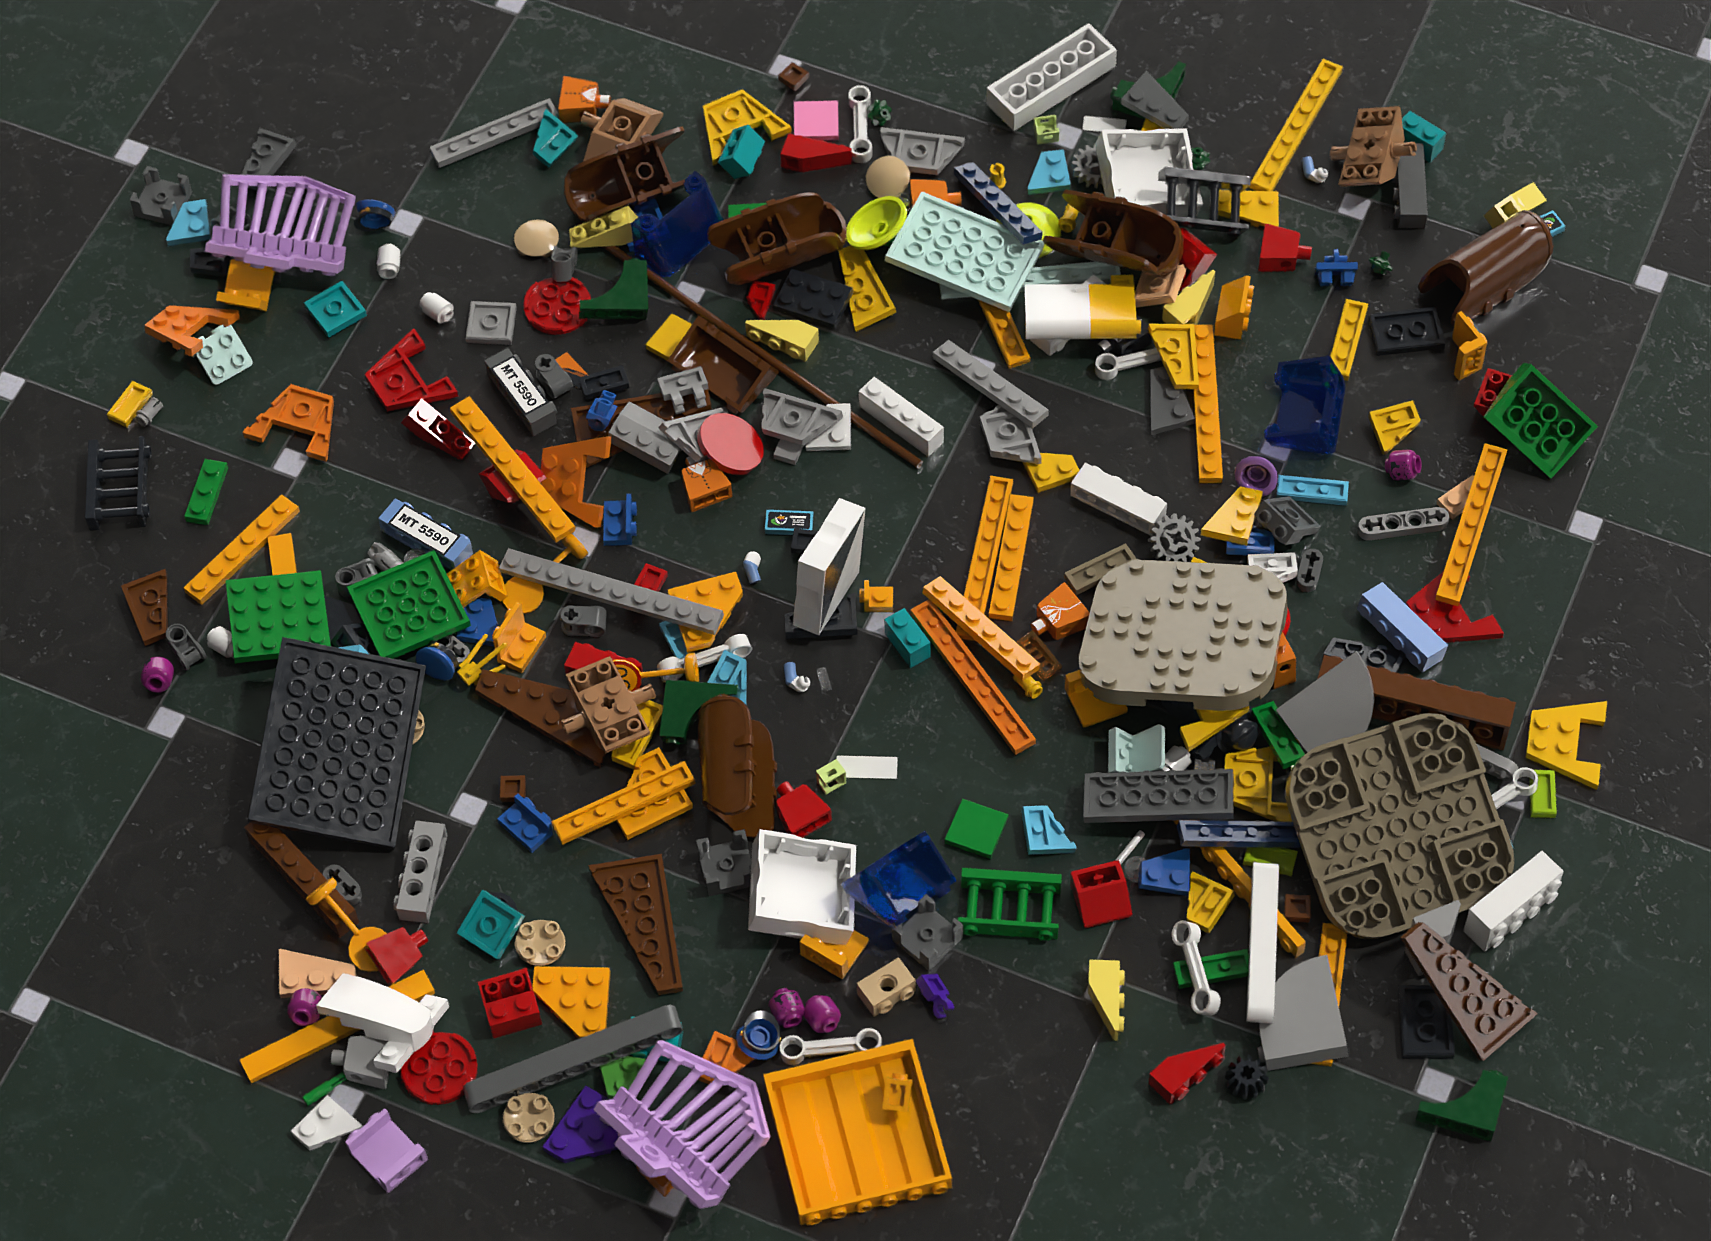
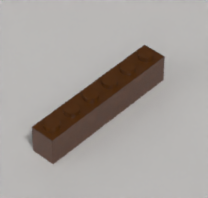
[244,823,359,938]

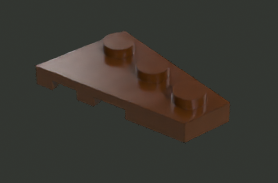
[121,569,168,646]

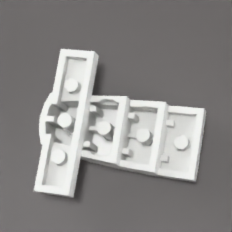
[316,973,449,1073]

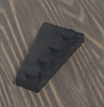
[190,248,281,284]

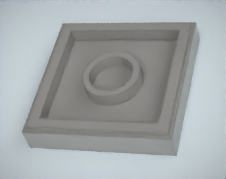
[466,301,517,345]

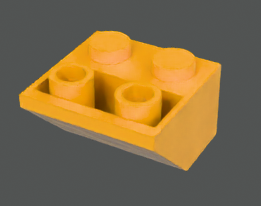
[1214,276,1254,339]

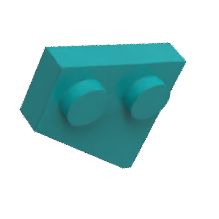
[532,109,578,168]

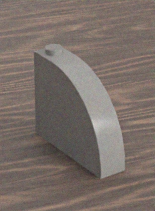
[1276,651,1374,752]
[1257,955,1348,1071]

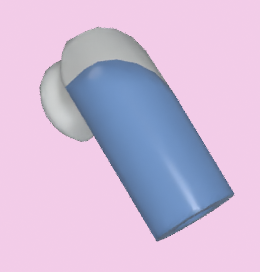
[1301,156,1328,183]
[743,551,761,584]
[783,662,810,692]

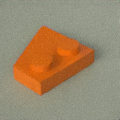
[698,1031,755,1084]

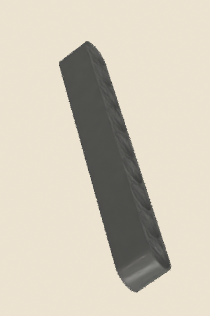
[463,1005,683,1113]

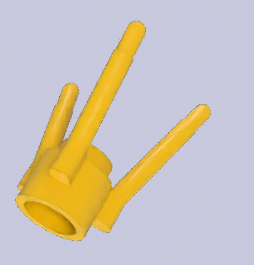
[457,634,507,686]

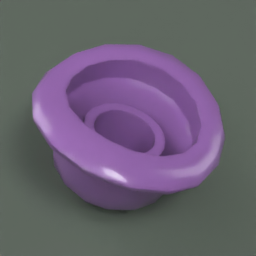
[1235,456,1278,497]

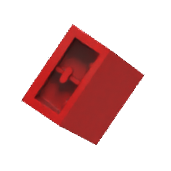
[1159,228,1217,291]
[1474,368,1512,426]
[479,449,546,503]
[1070,860,1132,928]
[478,968,542,1039]

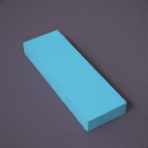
[1276,475,1349,506]

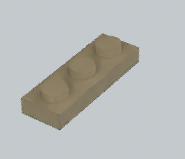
[1064,543,1136,595]

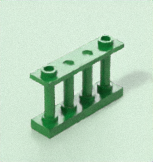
[958,868,1062,941]

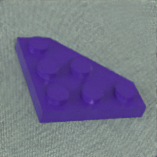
[543,1086,619,1163]

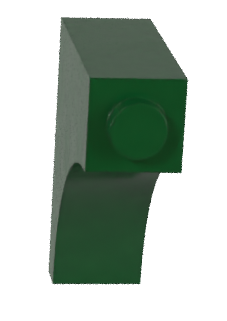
[1110,61,1186,120]
[579,258,648,319]
[660,680,741,746]
[1415,1070,1508,1142]

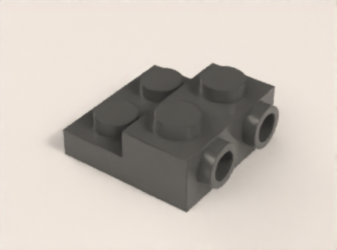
[1254,496,1321,545]

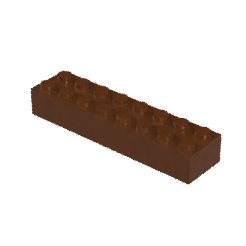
[1318,655,1516,751]

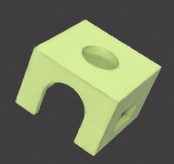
[1034,115,1059,144]
[816,759,846,795]

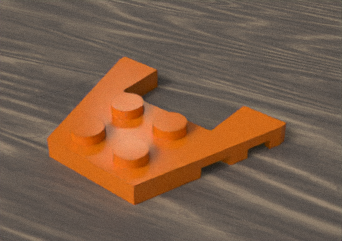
[144,305,239,356]
[243,384,334,462]
[540,436,611,528]

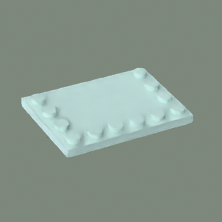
[885,192,1045,312]

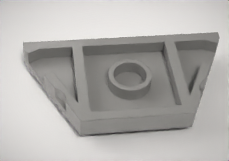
[880,127,965,175]
[762,388,843,446]
[980,405,1041,464]
[658,407,728,462]

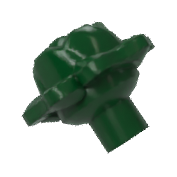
[867,99,892,126]
[1191,147,1210,170]
[1368,251,1393,275]

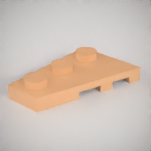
[279,949,356,998]

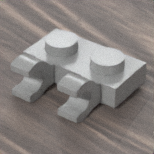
[657,366,708,414]

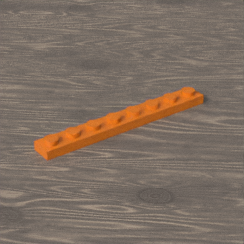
[911,600,1036,755]

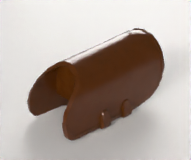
[564,127,703,222]
[1043,190,1183,276]
[707,193,847,285]
[1418,210,1553,327]
[698,694,777,838]

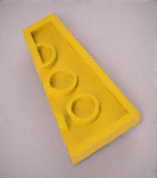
[839,245,897,332]

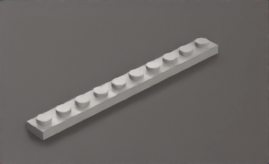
[499,548,724,635]

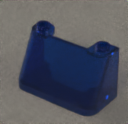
[631,171,724,277]
[1264,356,1345,454]
[840,831,957,927]

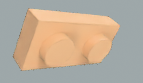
[1436,475,1474,519]

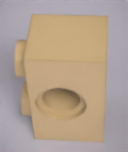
[857,958,916,1016]

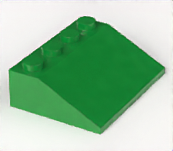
[1484,363,1598,479]

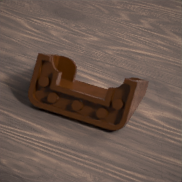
[667,315,779,414]

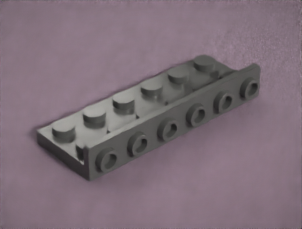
[1083,768,1234,823]

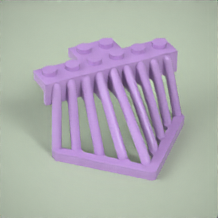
[205,175,356,276]
[593,1040,770,1208]

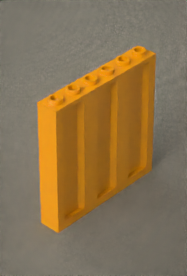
[763,1039,952,1225]

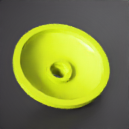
[847,196,907,250]
[996,203,1061,258]

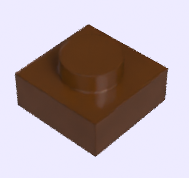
[778,62,809,91]
[500,775,526,802]
[1284,894,1311,923]

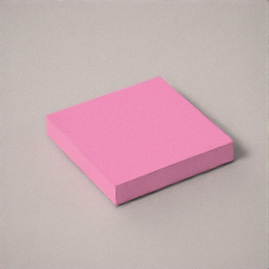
[794,101,838,141]

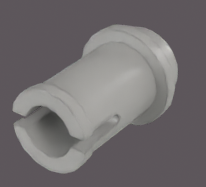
[135,397,163,426]

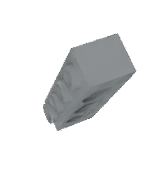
[394,821,447,923]

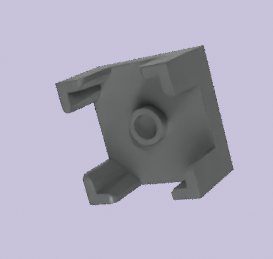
[130,166,192,225]
[696,829,752,897]
[892,895,963,971]

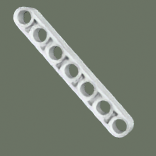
[1247,862,1279,1023]

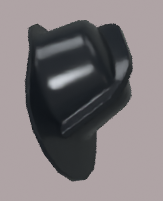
[1216,706,1260,754]

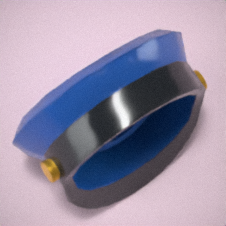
[354,200,396,231]
[416,640,459,680]
[736,1011,781,1059]

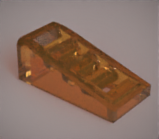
[1016,630,1063,681]

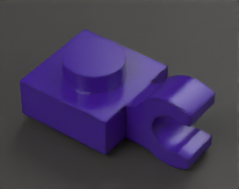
[916,974,954,1018]

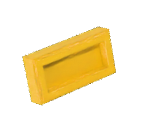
[107,381,153,427]

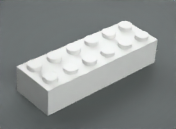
[987,23,1117,131]

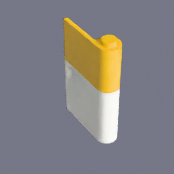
[1025,284,1141,339]

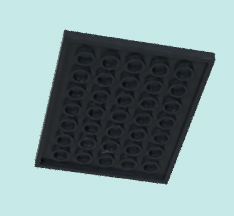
[247,637,426,850]

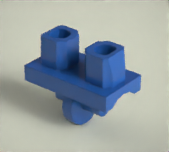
[1314,249,1358,286]
[586,390,617,431]

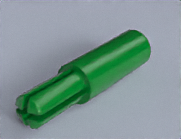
[302,1072,347,1106]

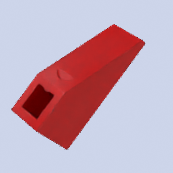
[781,134,852,172]
[401,399,475,460]
[564,642,643,674]
[1148,1043,1226,1104]

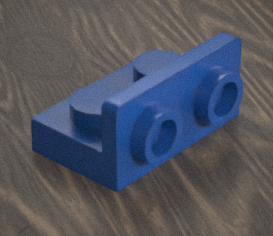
[603,494,637,546]
[497,794,553,853]

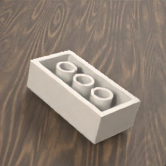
[1464,851,1563,952]

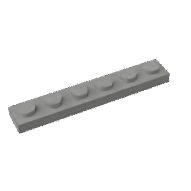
[430,98,559,168]
[933,340,1049,428]

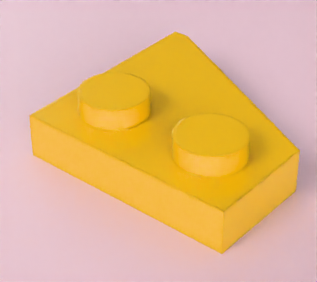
[1368,400,1421,455]
[1023,453,1080,493]
[1187,871,1235,933]

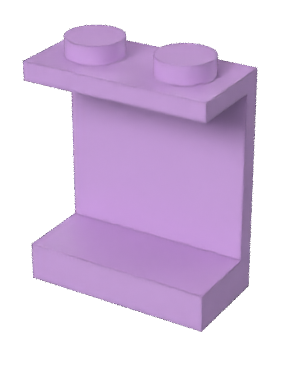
[345,1109,428,1193]

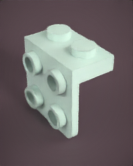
[192,325,253,385]
[1108,724,1165,773]

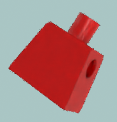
[1258,224,1312,271]
[776,782,832,838]
[364,927,428,986]

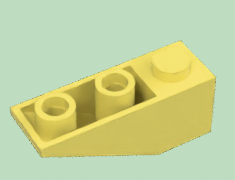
[1484,182,1546,228]
[569,206,642,248]
[1162,270,1215,325]
[745,320,819,362]
[1088,960,1124,1041]

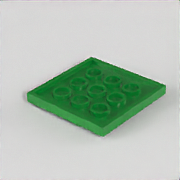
[347,550,471,659]
[226,570,331,663]

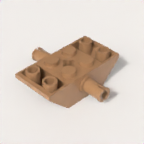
[581,98,663,161]
[1330,106,1417,186]
[561,656,656,753]

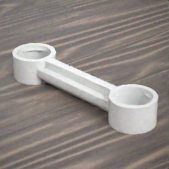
[849,86,872,163]
[1095,348,1161,380]
[657,634,752,682]
[1492,767,1538,809]
[1172,921,1220,1015]
[780,1028,882,1065]

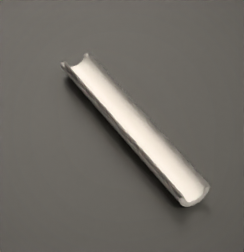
[1115,830,1145,865]

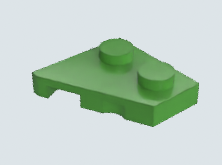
[600,1056,645,1100]

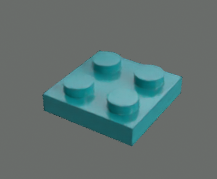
[304,281,367,338]
[457,890,525,959]

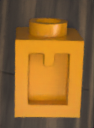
[859,580,893,612]
[882,1073,913,1112]

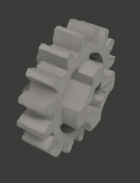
[1072,144,1103,188]
[1148,514,1201,562]

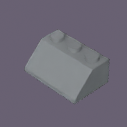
[608,401,682,474]
[1405,900,1461,976]

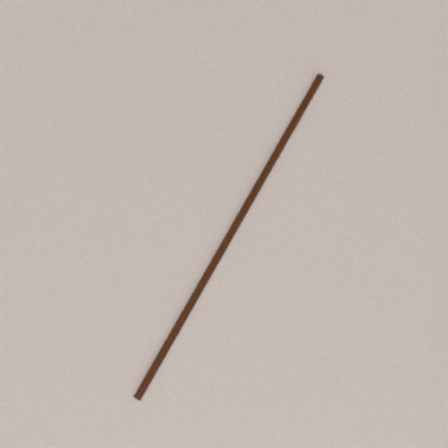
[577,222,923,469]

